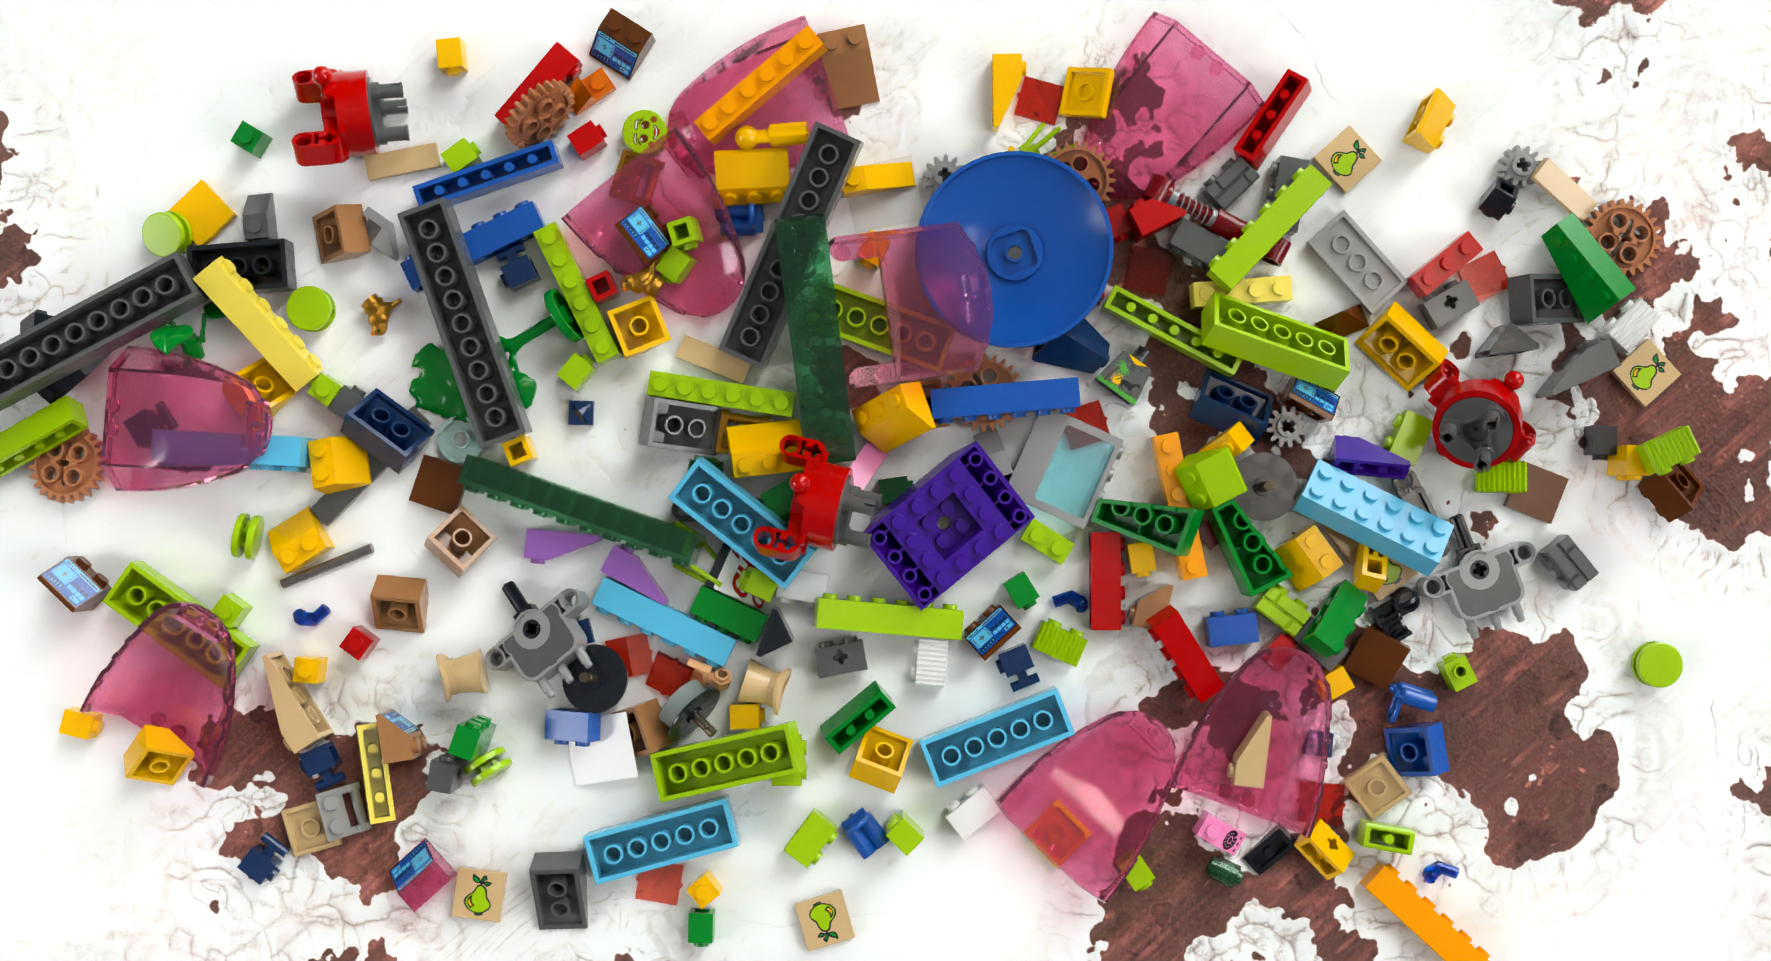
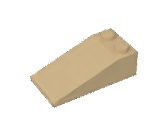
[262,651,334,754]

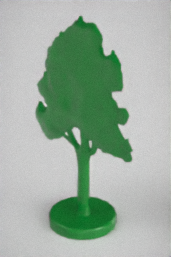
[409,288,584,423]

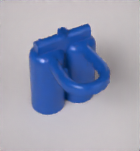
[720,203,765,237]
[1387,682,1437,724]
[840,807,890,860]

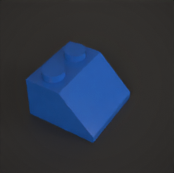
[1384,722,1449,777]

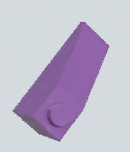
[524,528,603,564]
[600,543,669,606]

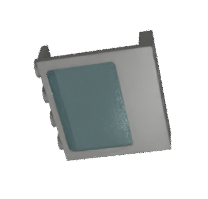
[1008,410,1125,529]

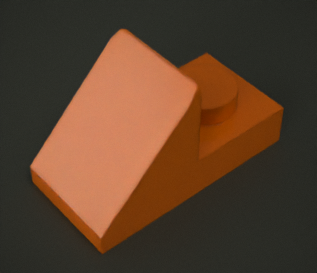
[569,67,616,116]

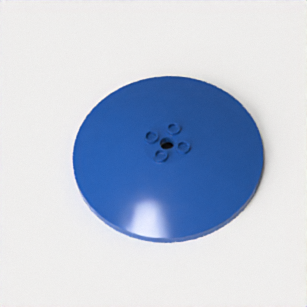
[915,151,1114,349]

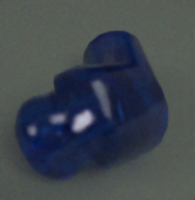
[1052,590,1088,613]
[293,603,331,626]
[1422,861,1459,884]

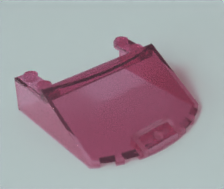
[828,222,993,390]

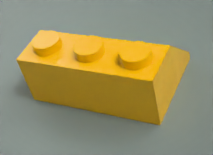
[714,147,791,206]
[1355,301,1448,392]
[852,381,936,453]
[726,419,805,478]

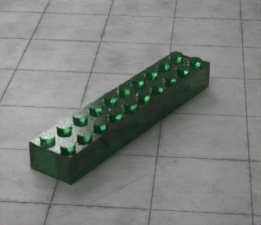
[775,213,856,463]
[457,454,706,567]

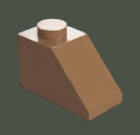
[1127,584,1174,630]

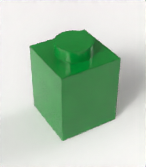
[230,120,273,159]
[1002,571,1040,610]
[688,908,715,947]

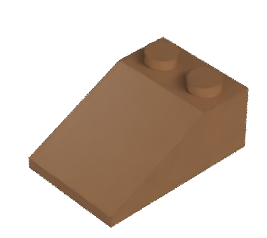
[817,24,880,111]

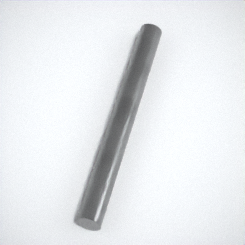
[280,543,374,589]

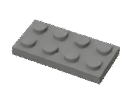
[1306,210,1409,315]

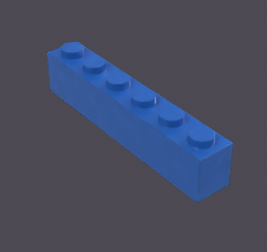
[412,140,564,206]
[400,200,546,293]
[930,377,1081,424]

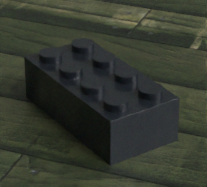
[186,238,297,298]

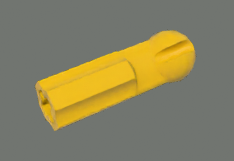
[735,121,809,150]

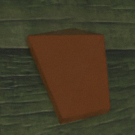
[1315,304,1369,337]

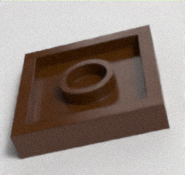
[409,454,472,514]
[1503,461,1569,524]
[1342,624,1411,690]

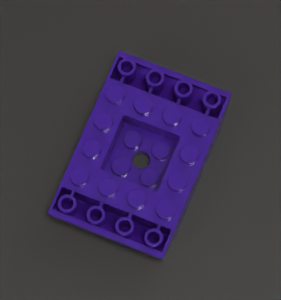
[863,441,1035,611]

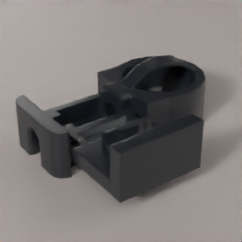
[1368,587,1420,641]

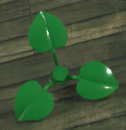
[150,301,226,362]

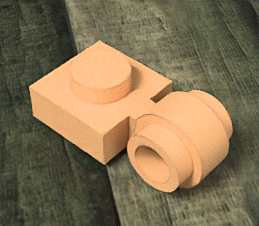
[683,658,732,691]

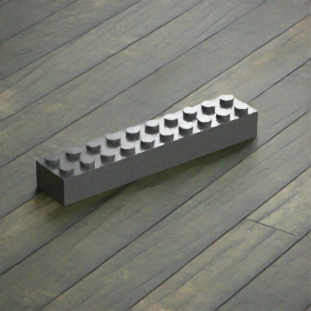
[718,121,864,369]
[397,197,533,449]
[0,251,209,411]

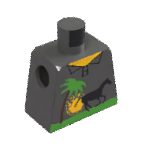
[1094,345,1152,407]

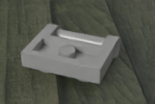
[315,781,372,842]

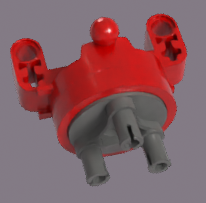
[291,66,410,167]
[1424,359,1536,473]
[753,435,883,561]

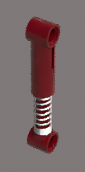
[1142,174,1291,267]

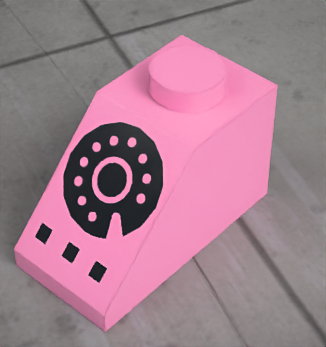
[1192,810,1246,856]

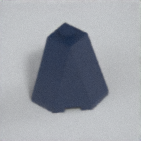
[1032,319,1110,374]

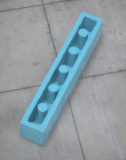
[591,576,738,668]

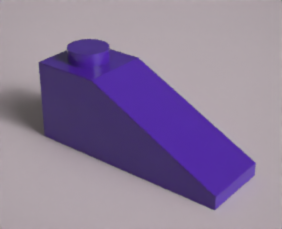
[1330,435,1411,480]

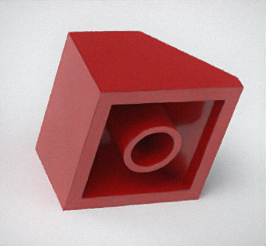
[1126,198,1187,243]

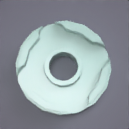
[437,416,485,464]

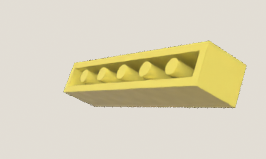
[193,256,324,392]

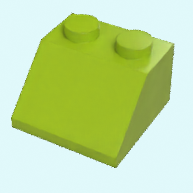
[1175,447,1247,510]

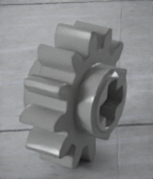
[1497,145,1541,189]
[923,154,964,195]
[1264,405,1309,448]

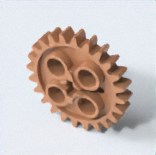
[504,79,575,149]
[1047,141,1116,201]
[1584,199,1663,277]
[946,353,1019,433]
[28,429,109,504]

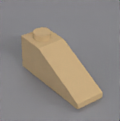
[1227,710,1272,788]

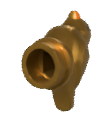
[621,259,665,298]
[361,293,403,336]

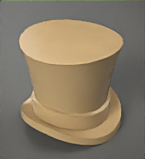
[436,649,489,702]
[737,658,792,715]

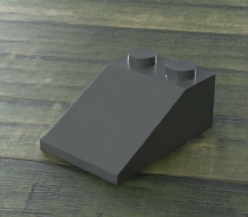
[1507,274,1585,326]
[1535,337,1621,399]
[638,396,723,456]
[529,851,588,930]

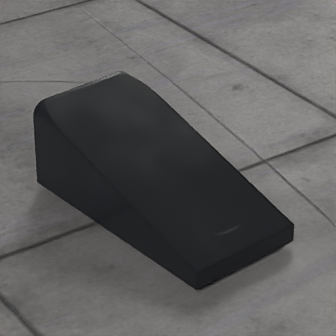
[1243,823,1296,876]

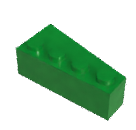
[1541,213,1636,324]
[1091,498,1205,556]
[1204,498,1294,597]

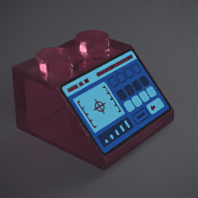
[388,838,457,912]

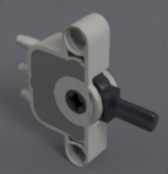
[1416,514,1536,639]
[485,581,593,699]

